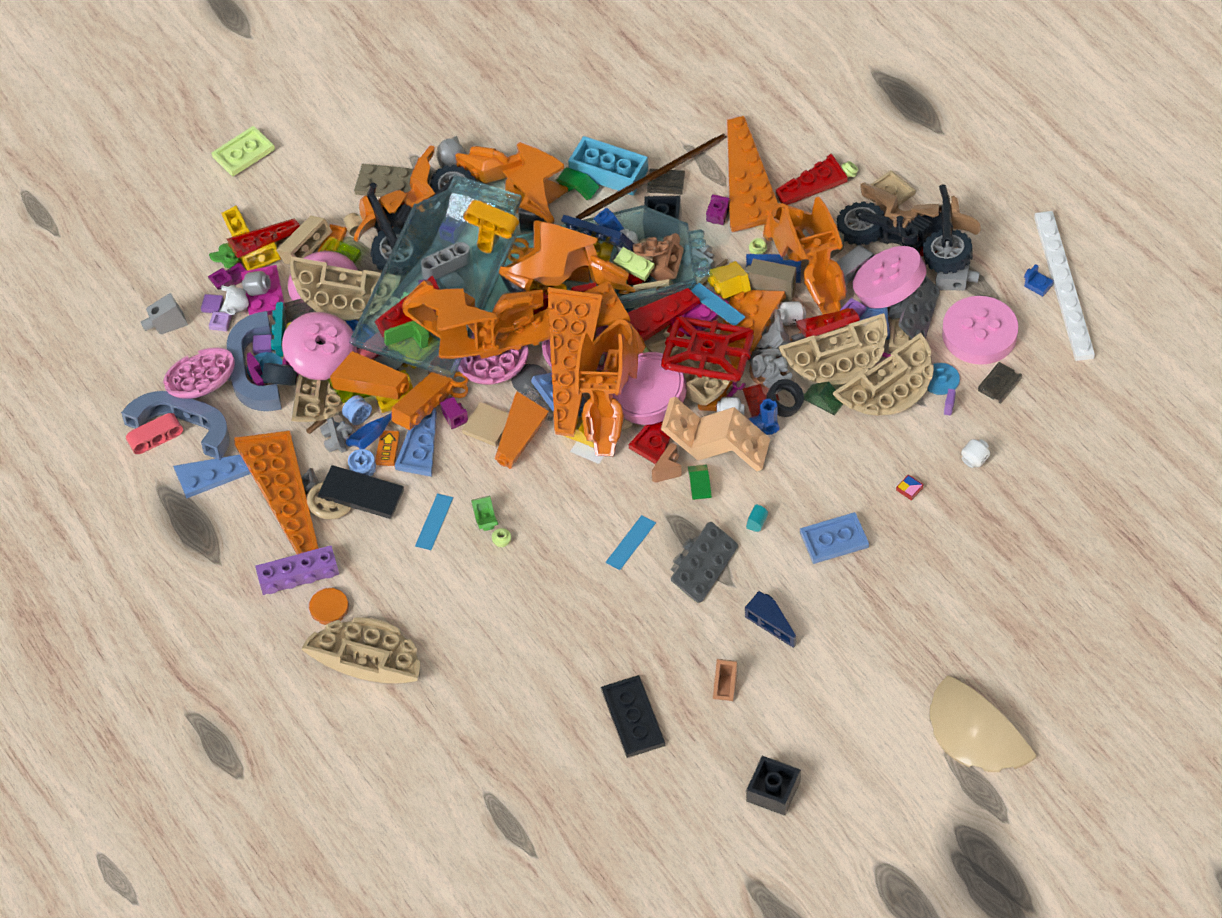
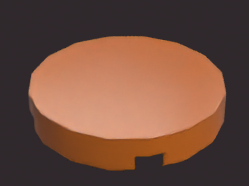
[309,588,349,625]

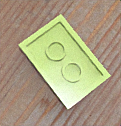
[211,126,275,177]

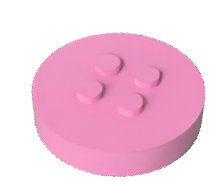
[853,246,926,308]
[942,296,1018,364]
[612,352,687,425]

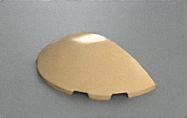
[290,256,399,321]
[778,313,887,385]
[833,333,934,416]
[646,337,731,405]
[291,374,353,422]
[302,617,420,684]
[929,675,1037,772]

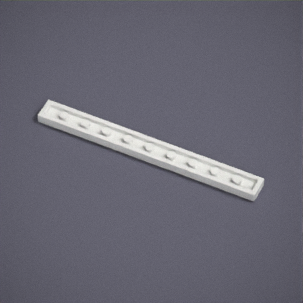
[1034,211,1095,361]

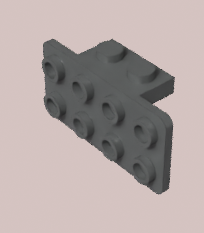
[888,275,940,339]
[670,522,738,603]

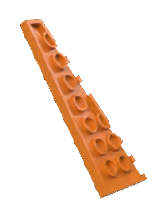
[727,116,778,232]
[480,281,631,359]
[548,287,603,437]
[697,290,786,411]
[234,431,319,554]

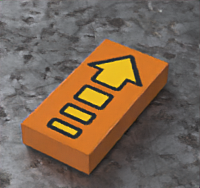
[375,430,400,466]

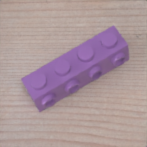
[255,545,339,595]

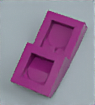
[208,263,246,290]
[247,352,265,386]

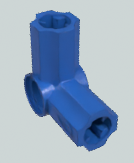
[747,398,780,435]

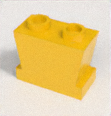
[708,261,751,299]

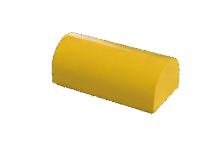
[221,205,250,237]
[241,242,281,271]

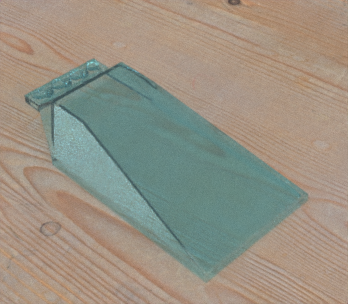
[349,175,522,379]

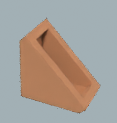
[713,659,738,701]

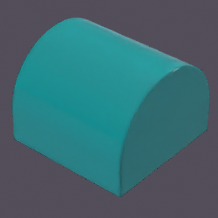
[746,504,769,532]

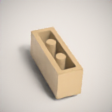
[277,215,332,265]

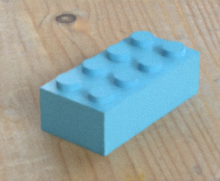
[568,136,648,196]

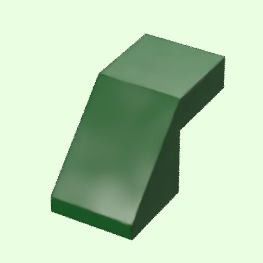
[556,167,599,200]
[688,464,712,500]

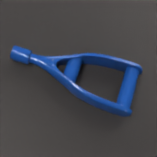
[346,412,392,450]

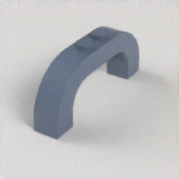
[227,311,282,411]
[121,391,230,460]

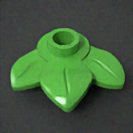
[209,243,241,268]

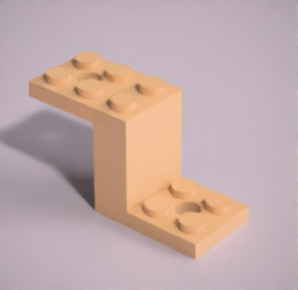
[661,397,770,471]

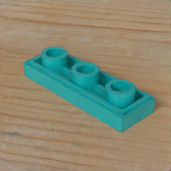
[271,302,286,357]

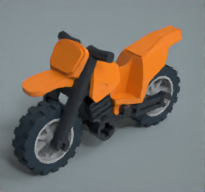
[354,145,477,276]

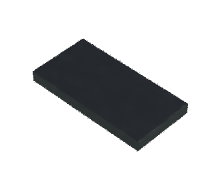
[318,465,404,519]
[601,675,666,758]

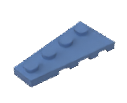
[395,408,437,477]
[173,455,251,498]

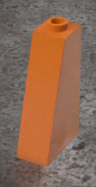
[330,351,409,400]
[495,391,549,469]

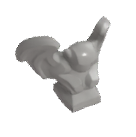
[757,309,792,349]
[750,349,792,393]

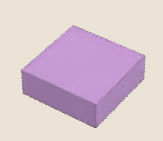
[209,311,232,332]

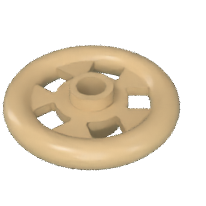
[307,482,351,520]

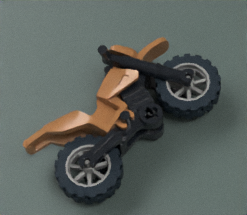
[837,182,981,274]

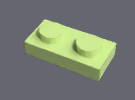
[613,247,655,281]

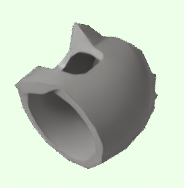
[436,136,466,168]

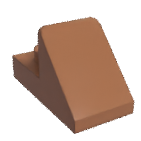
[652,442,682,482]

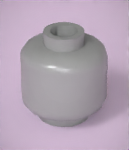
[242,271,271,296]

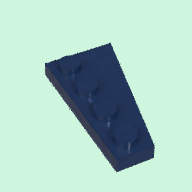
[561,215,634,253]

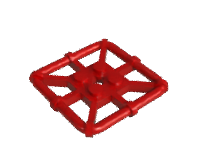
[661,316,754,382]

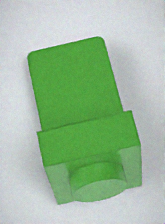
[384,321,430,349]
[471,495,498,531]

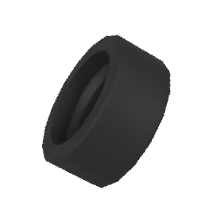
[766,379,804,417]

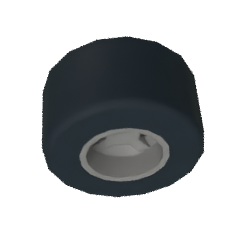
[262,363,297,386]

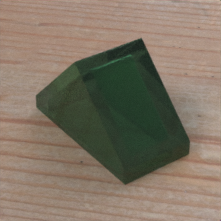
[804,381,843,416]

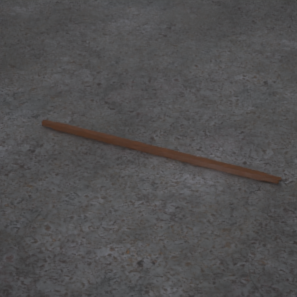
[576,133,727,220]

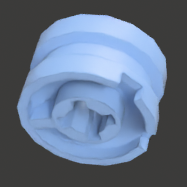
[342,395,372,425]
[348,449,376,476]

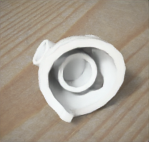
[220,285,249,315]

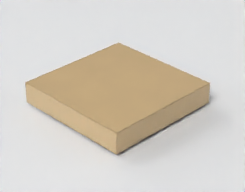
[870,170,916,206]
[462,402,509,447]

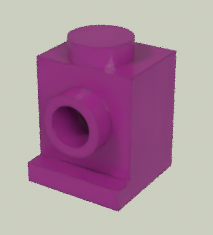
[706,194,729,225]
[440,397,468,429]

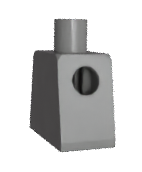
[936,256,980,291]
[141,293,188,334]

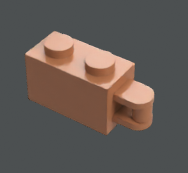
[649,233,684,281]

